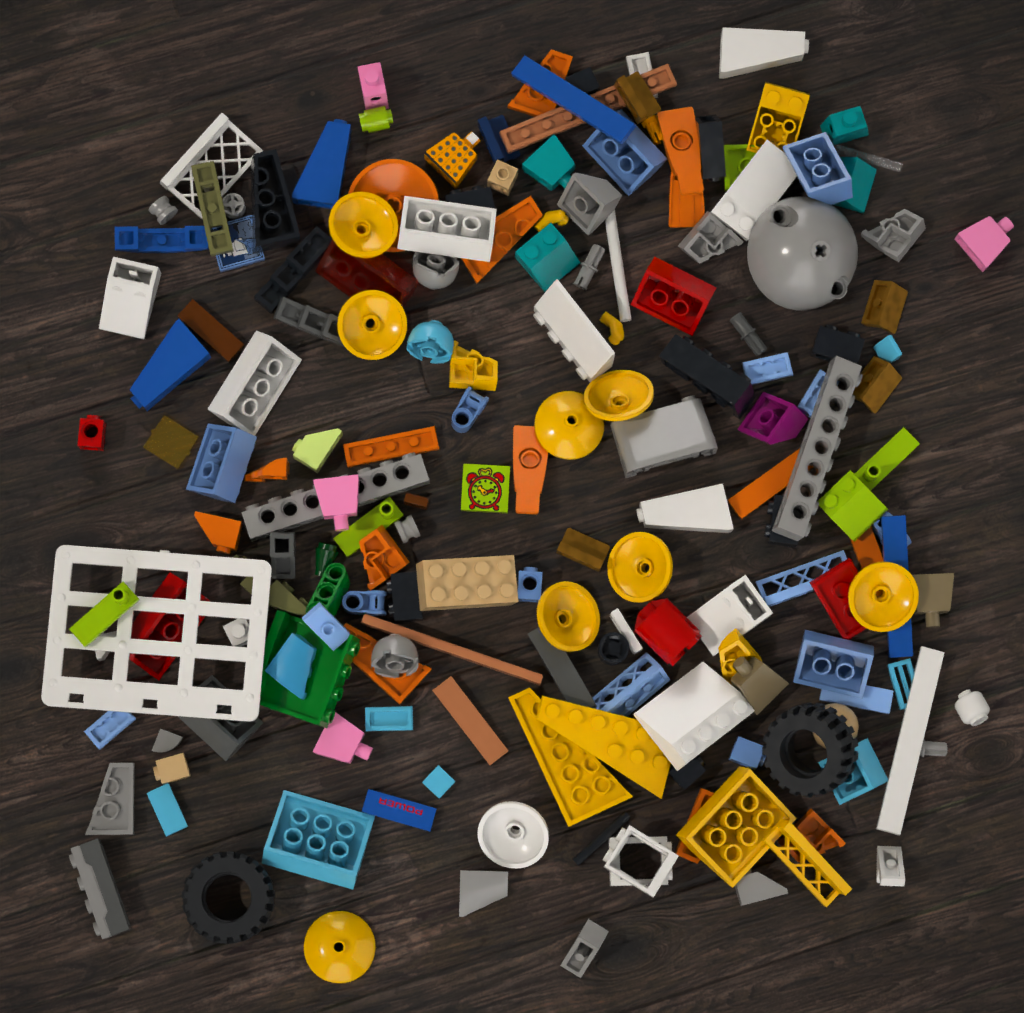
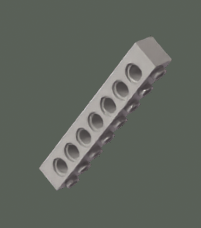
[772,356,862,541]
[241,452,430,542]

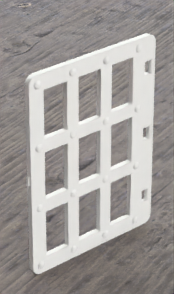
[41,545,272,722]

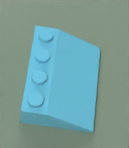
[262,790,375,890]

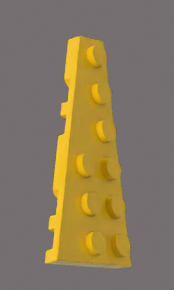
[508,688,633,827]
[536,695,671,799]

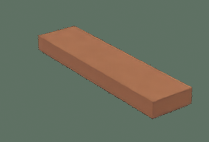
[432,676,509,765]

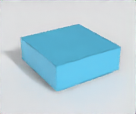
[422,765,456,799]

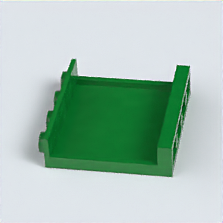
[260,610,360,729]

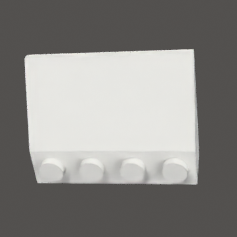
[533,279,615,382]
[633,662,755,771]

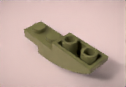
[233,554,308,617]

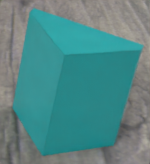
[833,157,877,214]

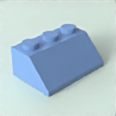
[582,109,667,196]
[783,132,853,205]
[186,423,257,503]
[793,630,874,699]

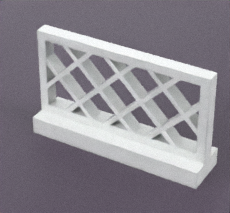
[160,113,263,219]

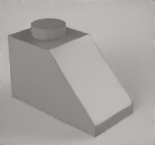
[735,869,788,906]
[560,919,609,978]

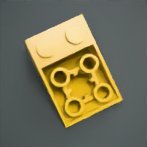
[746,82,810,153]

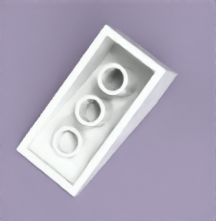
[711,140,797,241]

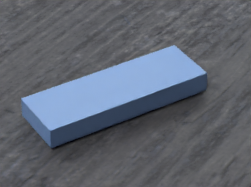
[819,685,894,714]

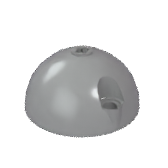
[747,197,858,310]

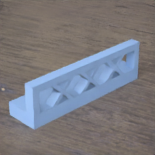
[755,550,847,607]
[592,652,670,716]

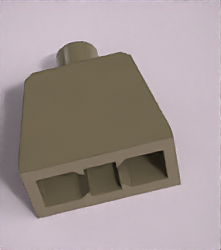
[912,573,954,628]
[731,657,789,715]

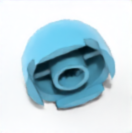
[407,320,454,364]

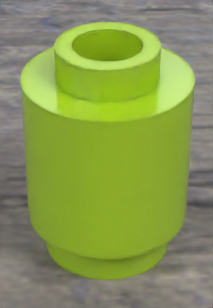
[359,106,394,133]

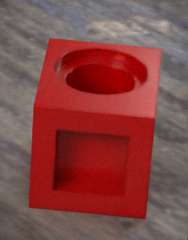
[77,415,106,451]

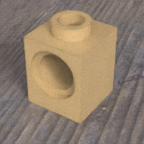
[487,159,518,196]
[153,753,191,784]

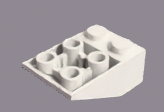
[99,257,161,339]
[687,575,773,656]

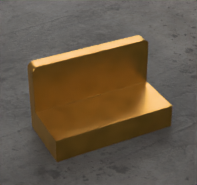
[614,72,661,124]
[861,280,908,334]
[852,356,902,413]
[556,528,610,572]

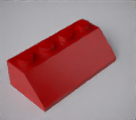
[129,572,211,680]

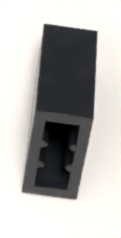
[695,114,726,182]

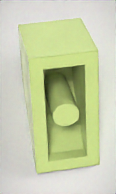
[292,428,343,473]

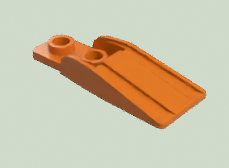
[657,107,704,196]
[669,171,705,228]
[513,425,548,515]

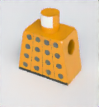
[424,132,480,189]

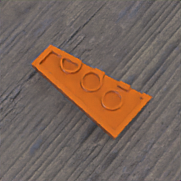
[460,196,543,284]
[344,623,432,705]

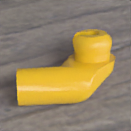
[534,210,569,232]
[599,311,624,345]

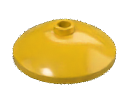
[328,192,398,258]
[337,290,407,360]
[584,370,654,421]
[534,391,604,460]
[607,532,673,603]
[848,561,919,632]
[537,581,600,652]
[304,911,376,983]

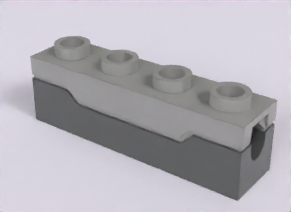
[69,838,132,939]

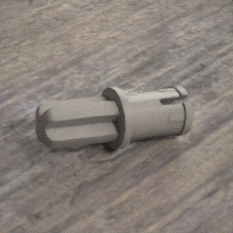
[573,244,605,290]
[920,739,948,757]

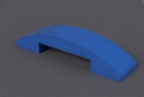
[115,226,209,253]

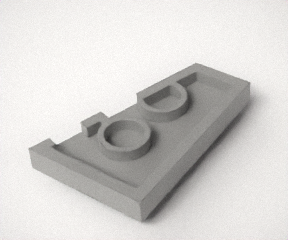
[85,763,135,835]

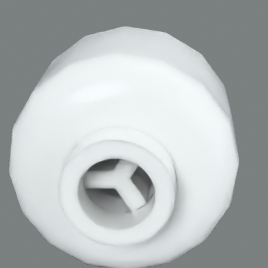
[955,689,990,726]

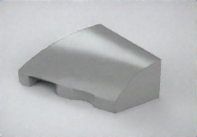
[861,209,926,262]
[678,211,744,264]
[459,870,508,917]

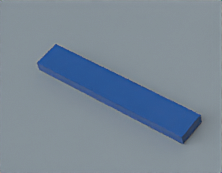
[511,55,636,145]
[881,515,913,658]

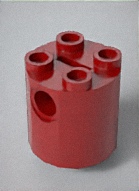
[634,598,702,666]

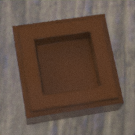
[404,493,429,510]

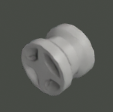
[223,193,246,220]
[148,196,178,225]
[394,515,421,544]

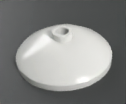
[478,801,549,869]

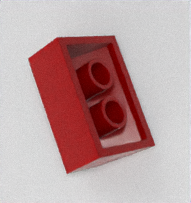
[630,257,716,336]

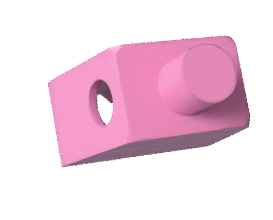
[358,62,389,110]
[955,216,1014,272]
[313,474,359,531]
[313,712,373,764]

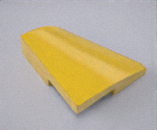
[449,341,498,391]
[718,628,762,686]

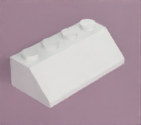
[397,196,497,262]
[208,331,302,436]

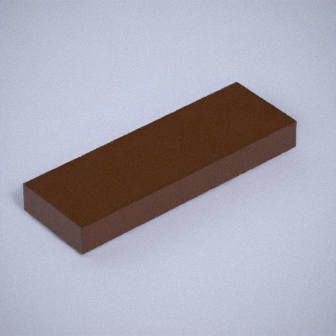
[177,299,245,363]

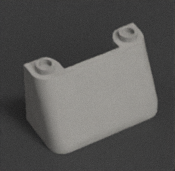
[610,395,718,478]

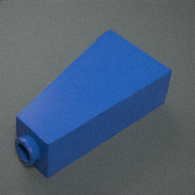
[292,119,352,209]
[130,319,211,411]

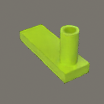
[855,427,920,491]
[333,497,404,558]
[69,581,140,647]

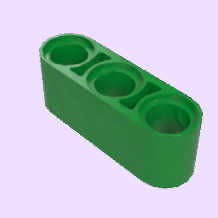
[305,563,350,616]

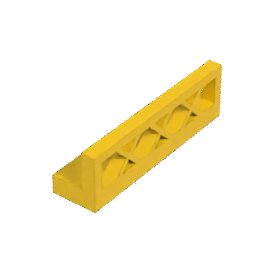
[762,819,852,907]

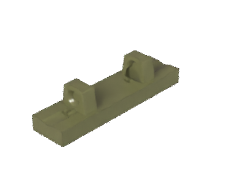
[191,161,234,257]

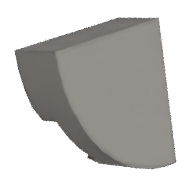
[152,729,183,753]

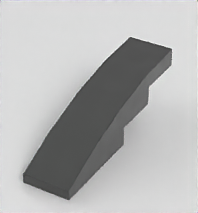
[273,297,345,347]
[527,627,597,708]

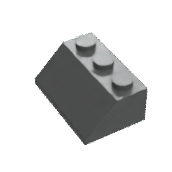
[177,675,264,761]

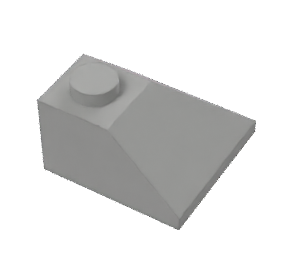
[557,173,622,235]

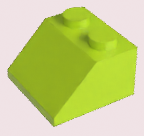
[817,470,888,542]

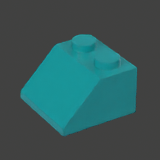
[515,223,580,292]

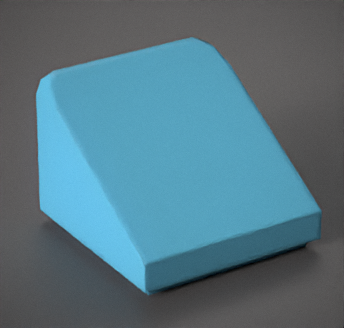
[873,335,902,363]

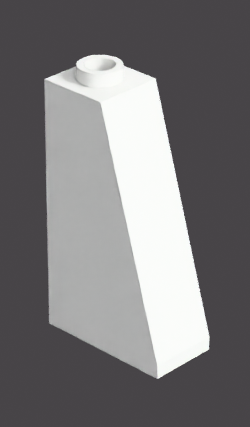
[719,27,809,79]
[636,484,734,533]

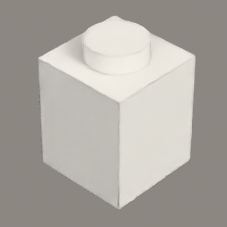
[223,619,249,647]

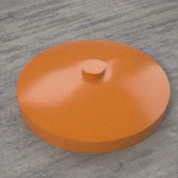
[348,159,440,252]

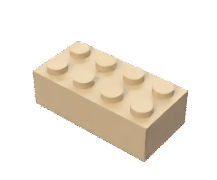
[416,555,518,611]

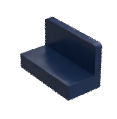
[478,115,520,165]

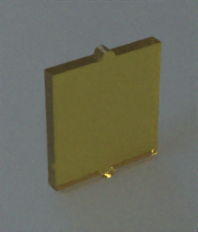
[143,415,199,469]

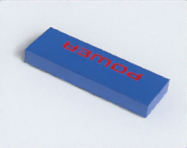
[362,789,437,832]

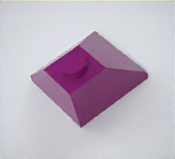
[738,392,808,445]

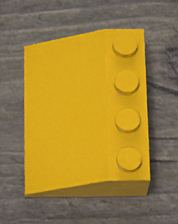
[676,766,797,888]

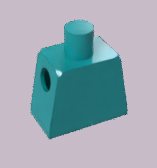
[820,106,869,146]
[522,135,575,191]

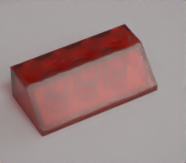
[315,239,419,307]

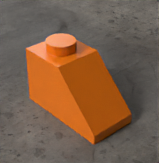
[194,511,243,554]

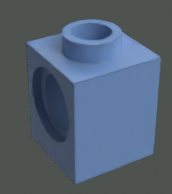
[518,567,542,603]
[728,736,766,770]

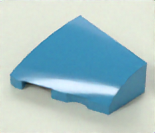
[265,633,317,700]

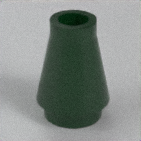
[315,542,338,576]

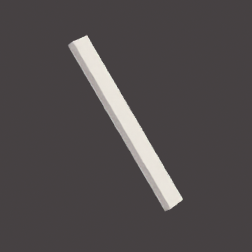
[876,646,945,835]

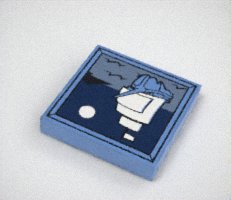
[211,215,265,272]

